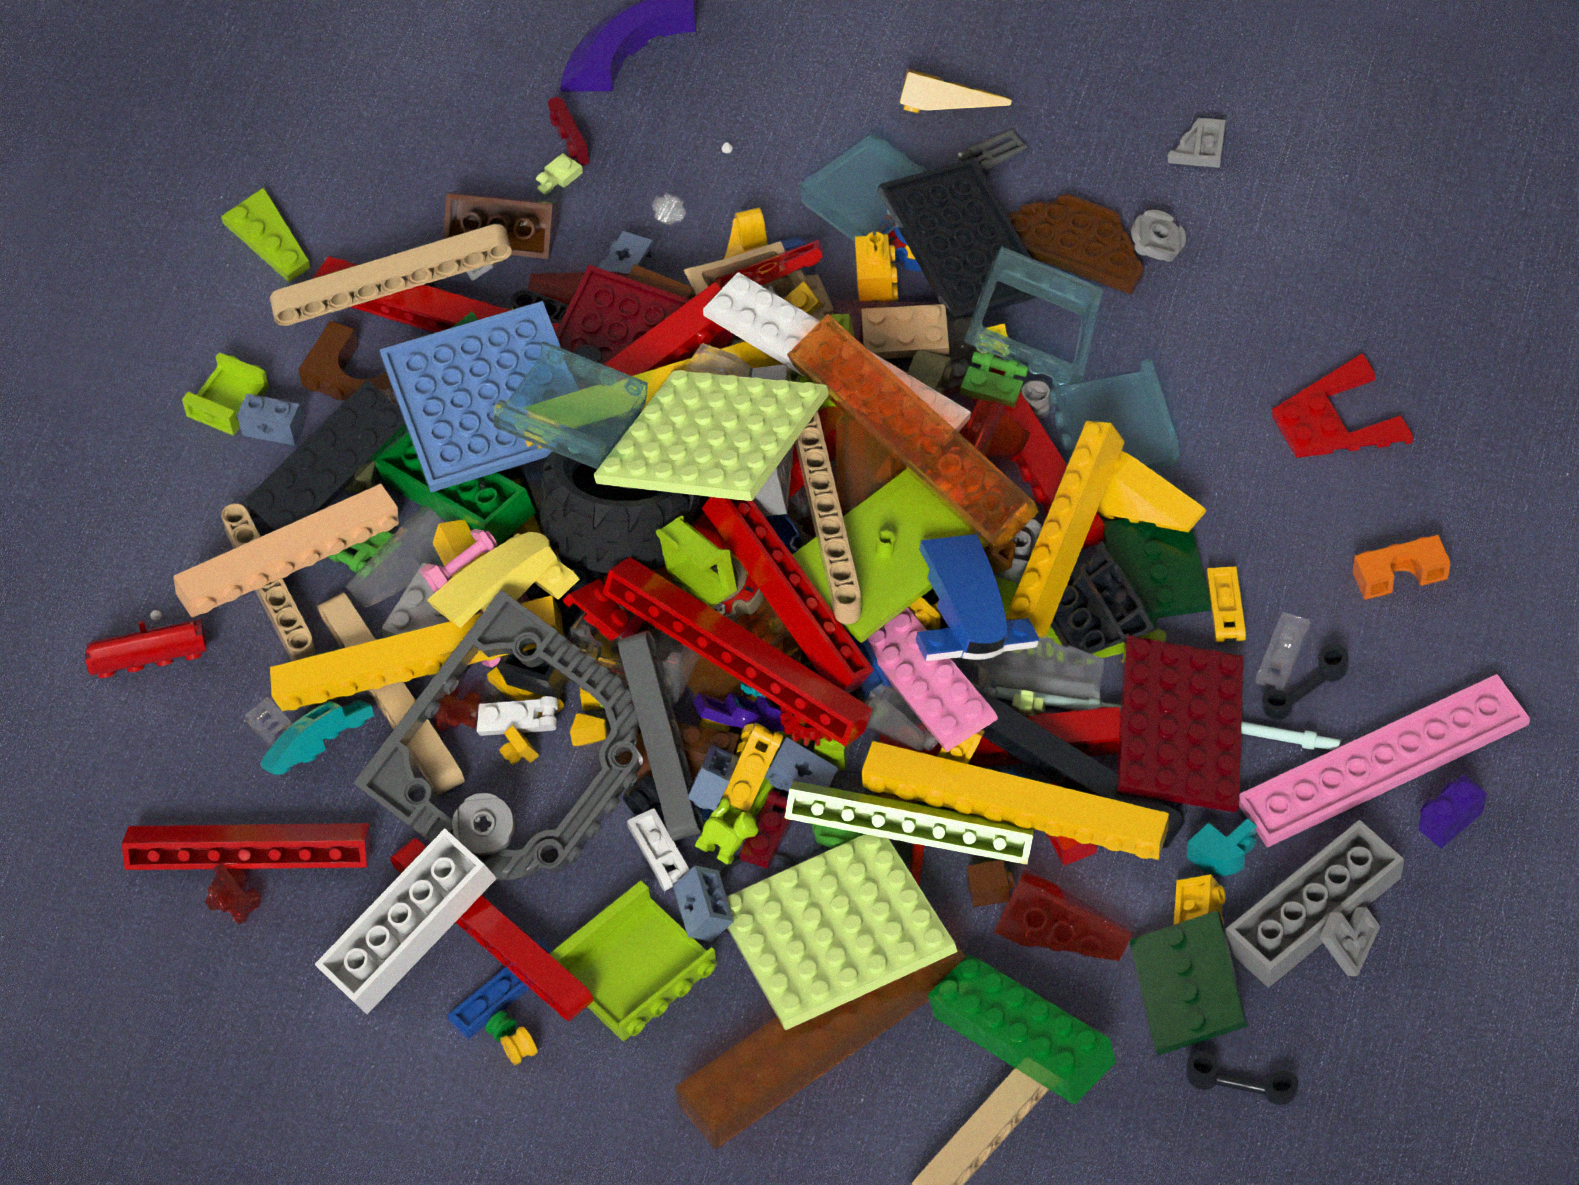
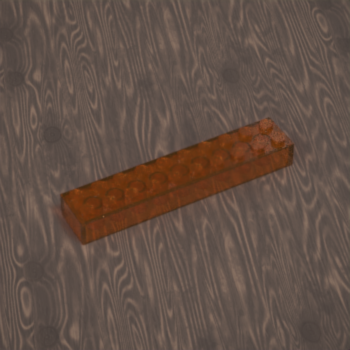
[787,314,1039,554]
[675,944,966,1149]

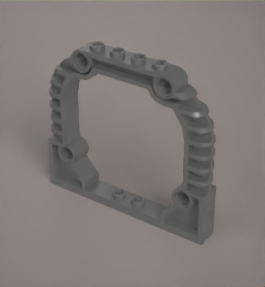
[354,590,643,881]

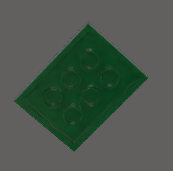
[1103,519,1211,619]
[1129,911,1248,1055]

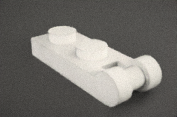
[477,696,558,736]
[627,808,690,891]

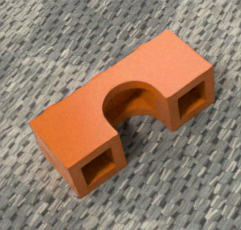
[1352,535,1451,600]

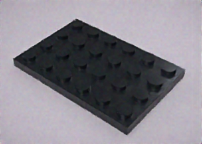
[877,158,1049,323]

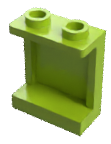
[182,352,269,436]

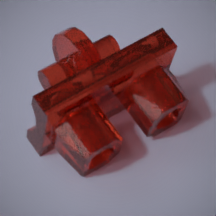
[434,687,482,731]
[205,864,261,925]

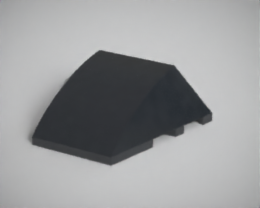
[1051,541,1157,660]

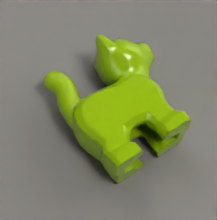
[695,798,759,864]

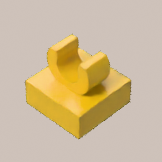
[499,725,540,765]

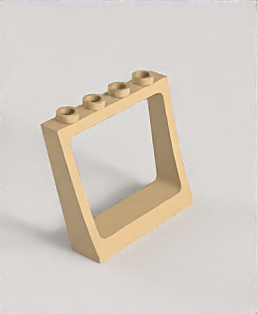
[684,241,825,346]

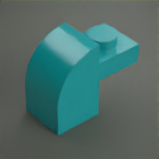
[1186,818,1257,876]

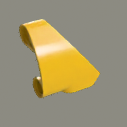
[724,207,782,279]

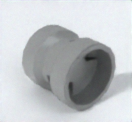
[1022,380,1050,420]

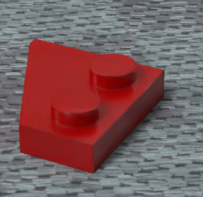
[563,579,630,641]

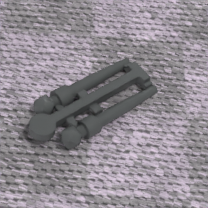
[958,129,1027,172]

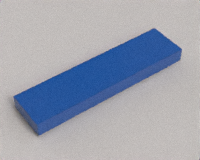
[447,938,553,1040]

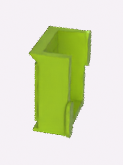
[656,515,737,608]

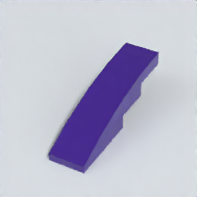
[693,692,794,732]

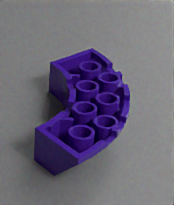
[560,0,698,92]

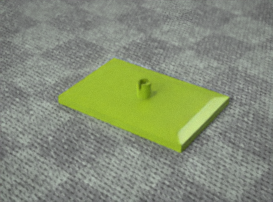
[792,469,990,643]

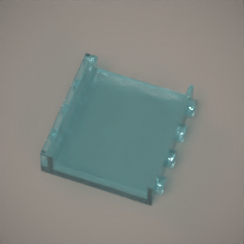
[799,133,926,242]
[493,341,648,469]
[1049,359,1180,469]

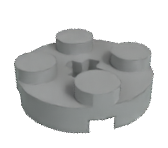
[1131,210,1186,262]
[452,793,515,856]

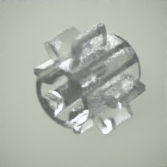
[651,192,687,226]

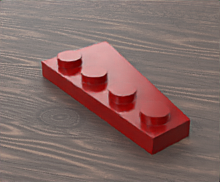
[716,239,823,289]

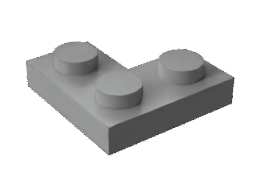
[1319,907,1380,976]

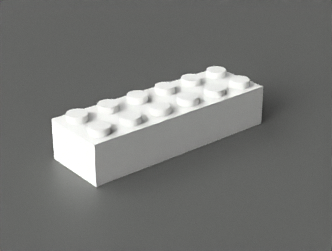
[314,829,497,1014]

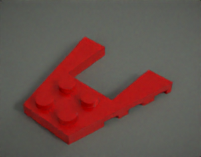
[1272,353,1413,458]

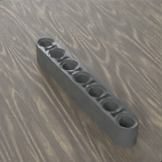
[618,631,704,841]

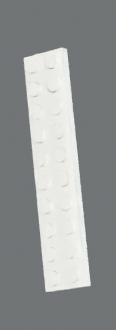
[703,272,971,457]

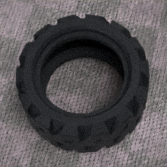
[541,427,701,573]

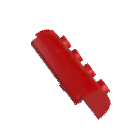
[85,619,207,678]

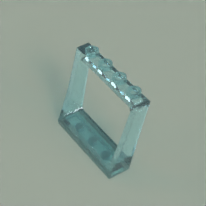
[964,246,1103,388]

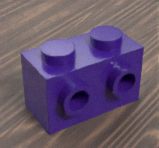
[1419,775,1487,849]

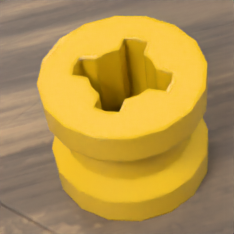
[500,1026,538,1066]

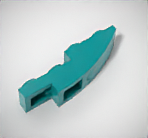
[260,700,375,775]

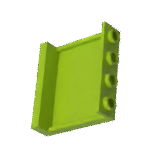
[549,881,717,1042]

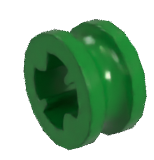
[485,1010,517,1042]

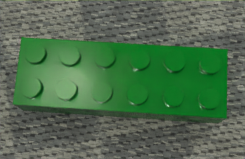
[374,431,536,548]
[928,953,1116,1105]

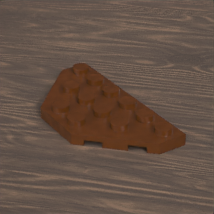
[1005,194,1144,295]

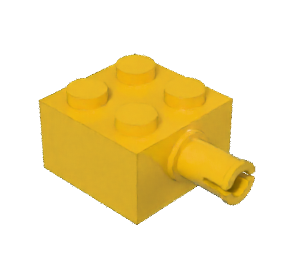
[855,232,898,315]

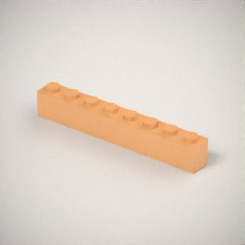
[173,484,399,618]

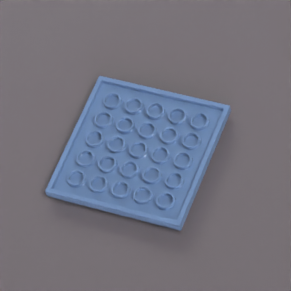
[380,301,590,492]

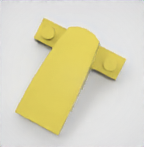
[427,532,580,628]

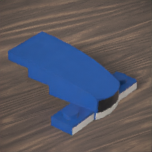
[915,534,1039,662]

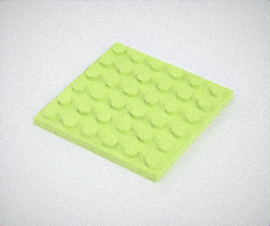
[593,370,829,501]
[727,834,957,1031]

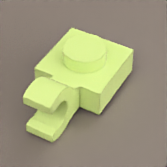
[536,153,583,195]
[1012,690,1045,716]

